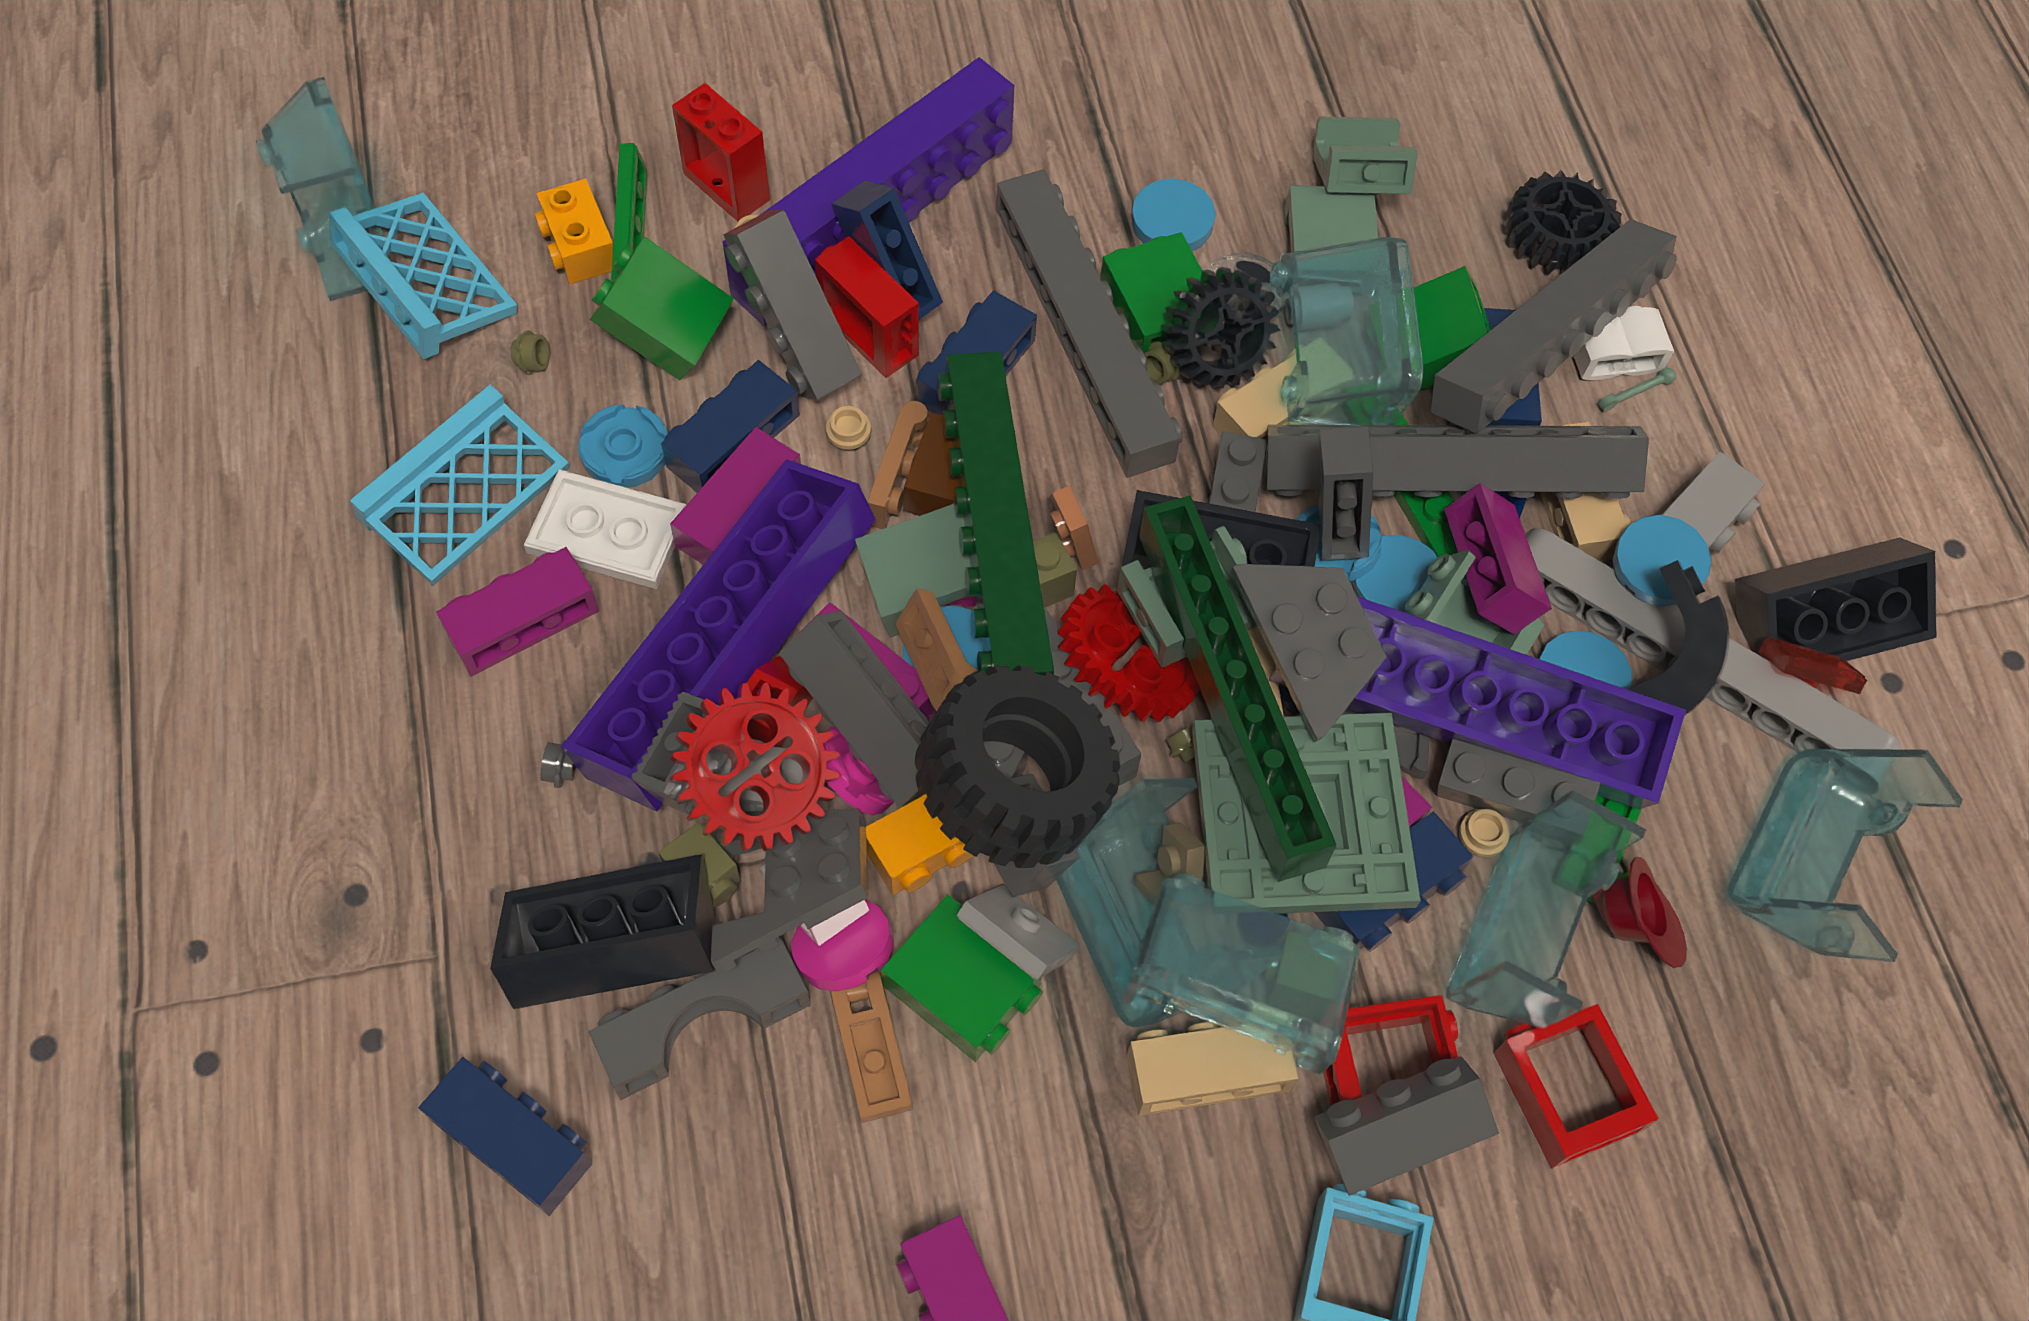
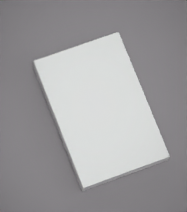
[524,469,687,589]

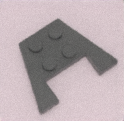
[711,809,868,975]

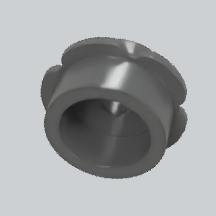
[540,740,576,788]

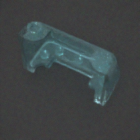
[1270,237,1423,425]
[1120,873,1360,1075]

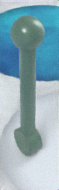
[1598,367,1676,412]

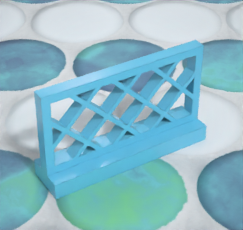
[329,192,517,359]
[350,384,569,586]

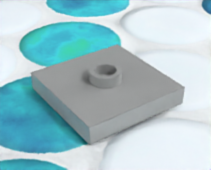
[957,884,1081,980]

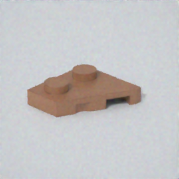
[1048,485,1099,570]

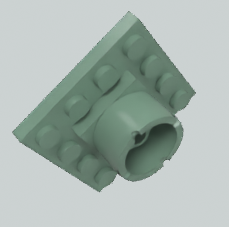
[1192,713,1421,917]

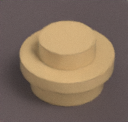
[826,406,871,450]
[1459,809,1510,857]

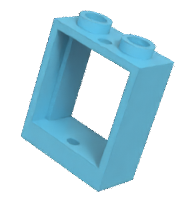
[1293,1184,1434,1321]

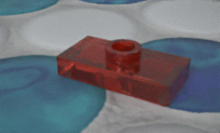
[1759,637,1867,694]

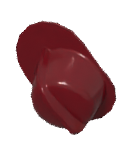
[1592,857,1687,968]

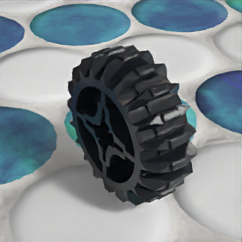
[1505,170,1622,275]
[1161,267,1281,388]

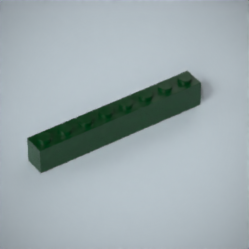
[937,352,1054,675]
[1139,495,1337,882]

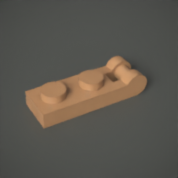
[867,401,927,529]
[895,588,978,711]
[830,970,913,1123]

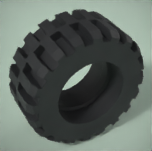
[915,665,1121,868]

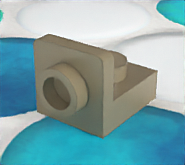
[1135,822,1205,908]

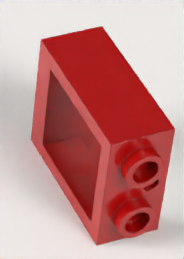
[672,83,770,222]
[815,236,919,378]
[1313,995,1458,1106]
[1493,1004,1659,1169]

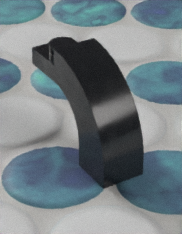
[1629,560,1730,716]

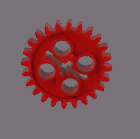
[1057,584,1200,722]
[670,683,840,851]

